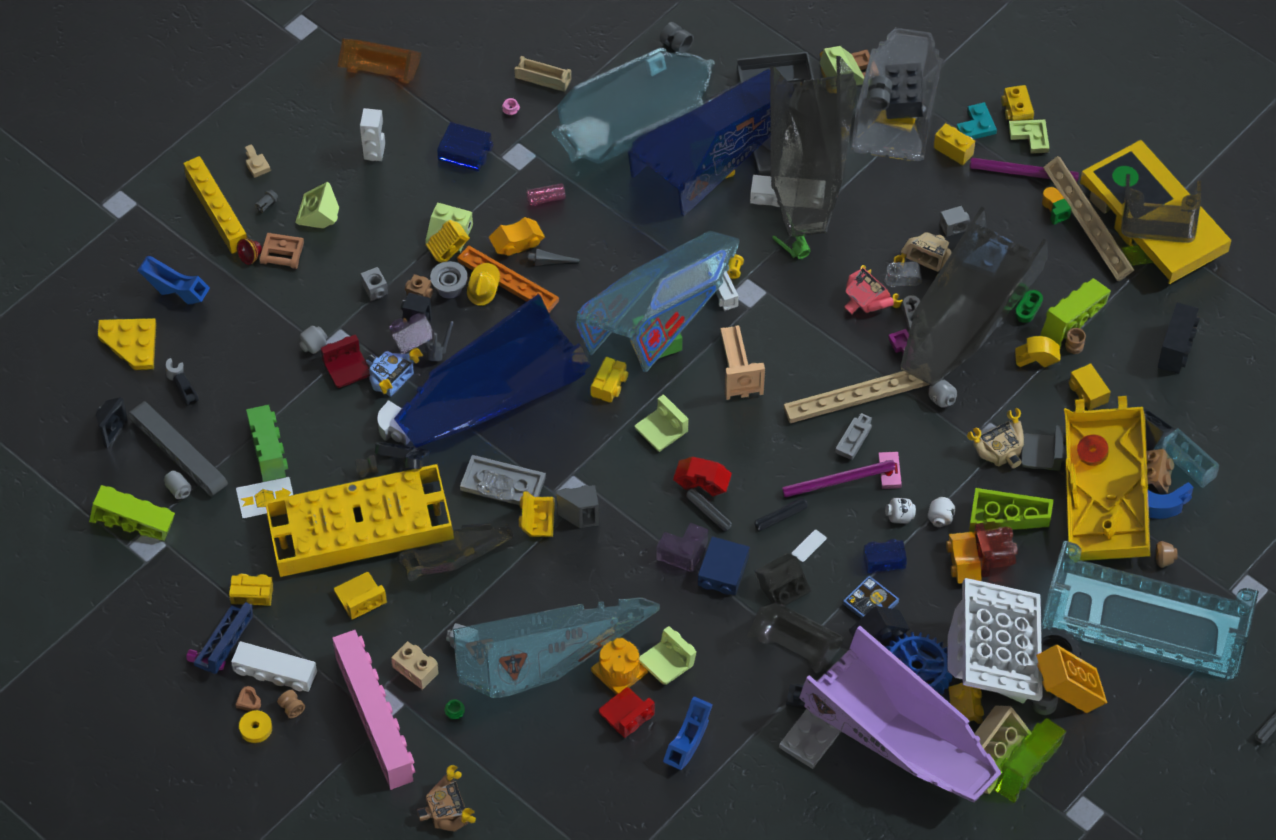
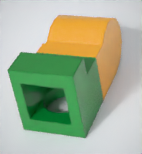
[1042,187,1072,225]

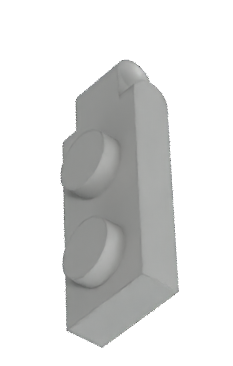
[835,413,872,460]

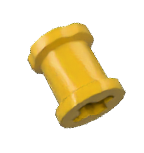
[725,254,744,279]

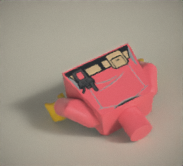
[844,265,903,314]

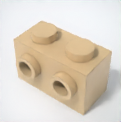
[391,641,439,690]

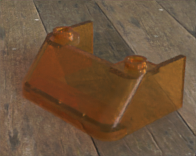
[337,38,422,83]

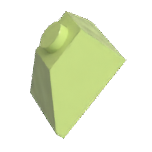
[295,182,339,228]

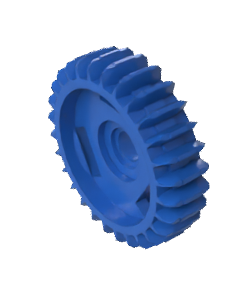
[885,632,953,695]

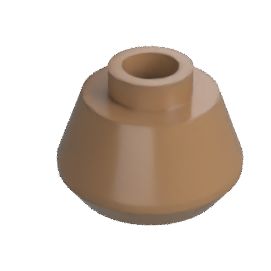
[1155,541,1177,568]

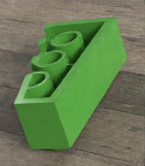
[246,405,288,482]

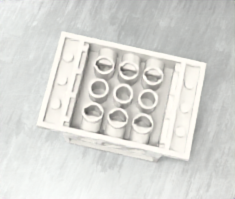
[948,578,1043,703]

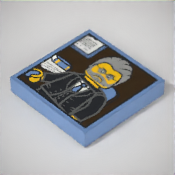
[843,576,899,618]

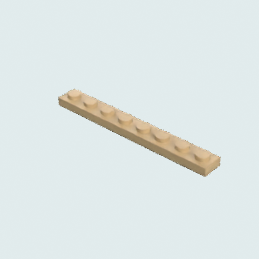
[1043,156,1134,281]
[784,365,934,423]

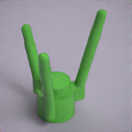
[772,213,811,259]

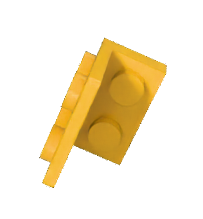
[334,572,387,620]

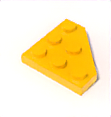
[98,318,156,370]

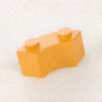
[489,217,545,256]
[946,532,982,584]

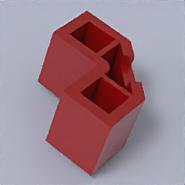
[673,456,732,496]

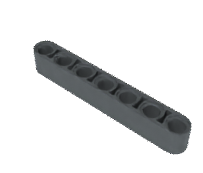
[128,401,228,496]

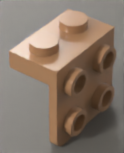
[1146,449,1174,494]

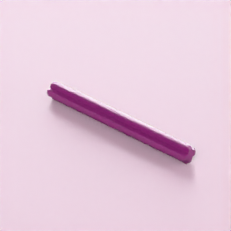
[970,158,1079,182]
[782,460,895,497]

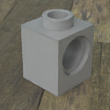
[940,206,970,237]
[361,267,388,300]

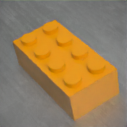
[1036,645,1107,713]

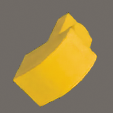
[1015,336,1060,368]

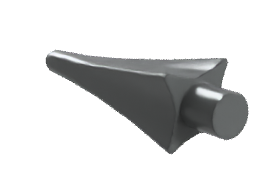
[528,249,579,266]

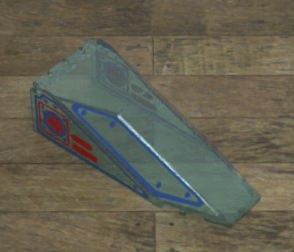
[575,231,740,372]

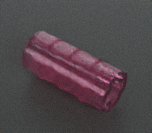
[526,183,566,206]

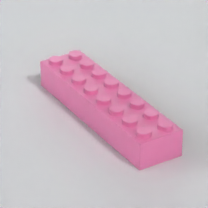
[332,630,415,790]

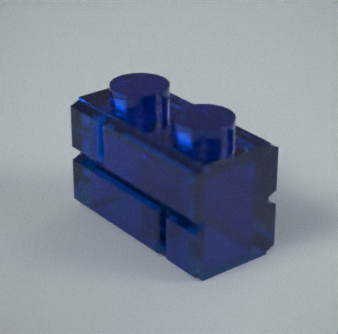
[863,539,907,573]

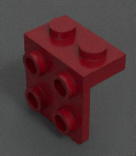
[321,334,370,388]

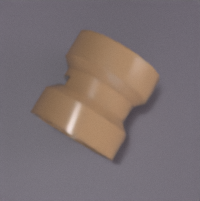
[1065,328,1086,354]
[277,690,305,718]

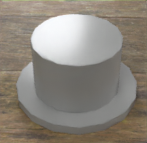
[430,261,468,298]

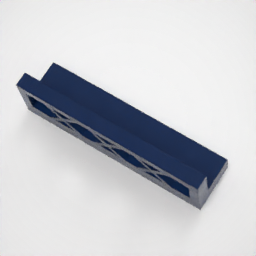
[194,602,253,674]

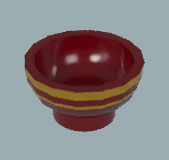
[237,238,262,265]

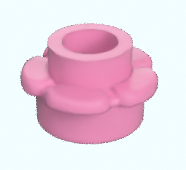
[502,98,520,115]

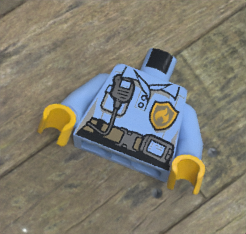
[366,348,423,397]

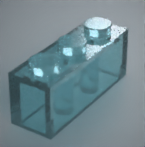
[1162,428,1220,488]

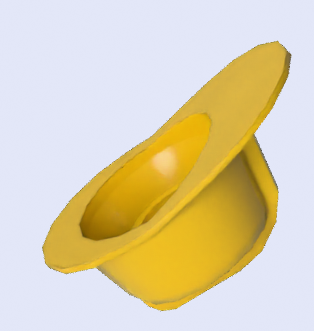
[467,263,500,305]

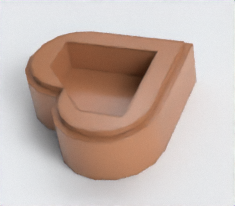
[236,686,261,711]

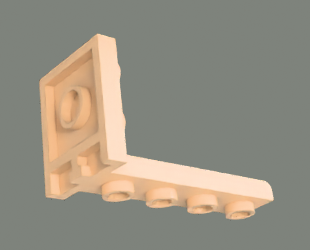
[720,325,765,400]

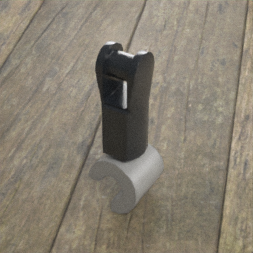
[166,358,199,405]

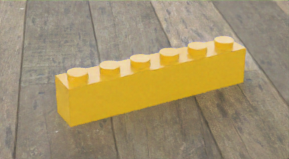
[183,156,247,254]

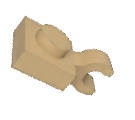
[245,144,271,178]

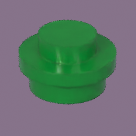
[445,699,465,719]

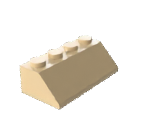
[974,706,1033,794]

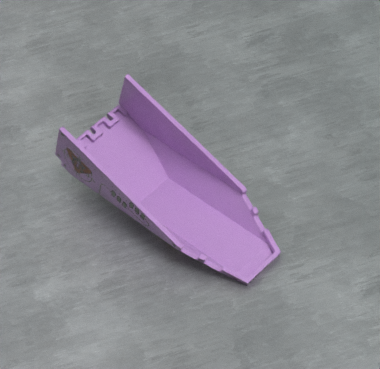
[799,626,1001,802]

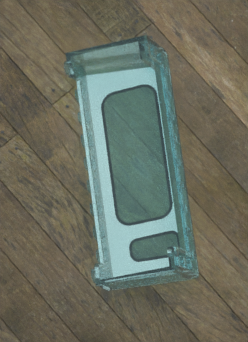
[1042,541,1259,679]

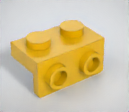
[949,683,984,724]

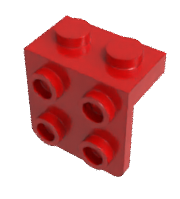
[599,687,655,738]

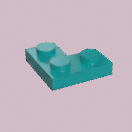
[956,102,997,139]

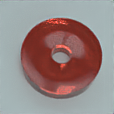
[1077,434,1109,466]

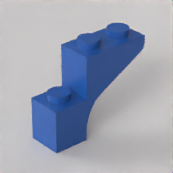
[137,256,210,304]

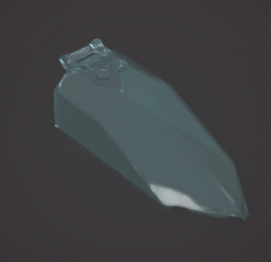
[551,48,715,164]

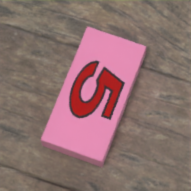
[878,452,902,489]

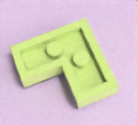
[1009,120,1049,153]

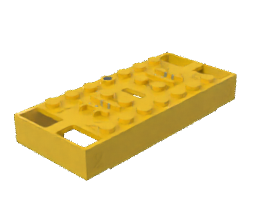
[265,464,454,577]

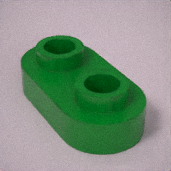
[1015,290,1043,323]

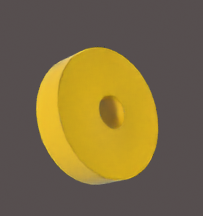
[239,710,272,743]

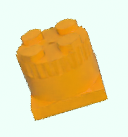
[591,638,648,695]

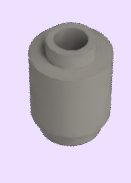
[164,471,191,499]

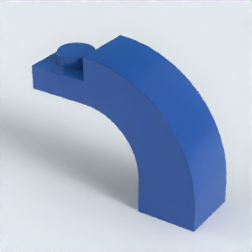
[1148,482,1194,519]
[663,697,713,770]

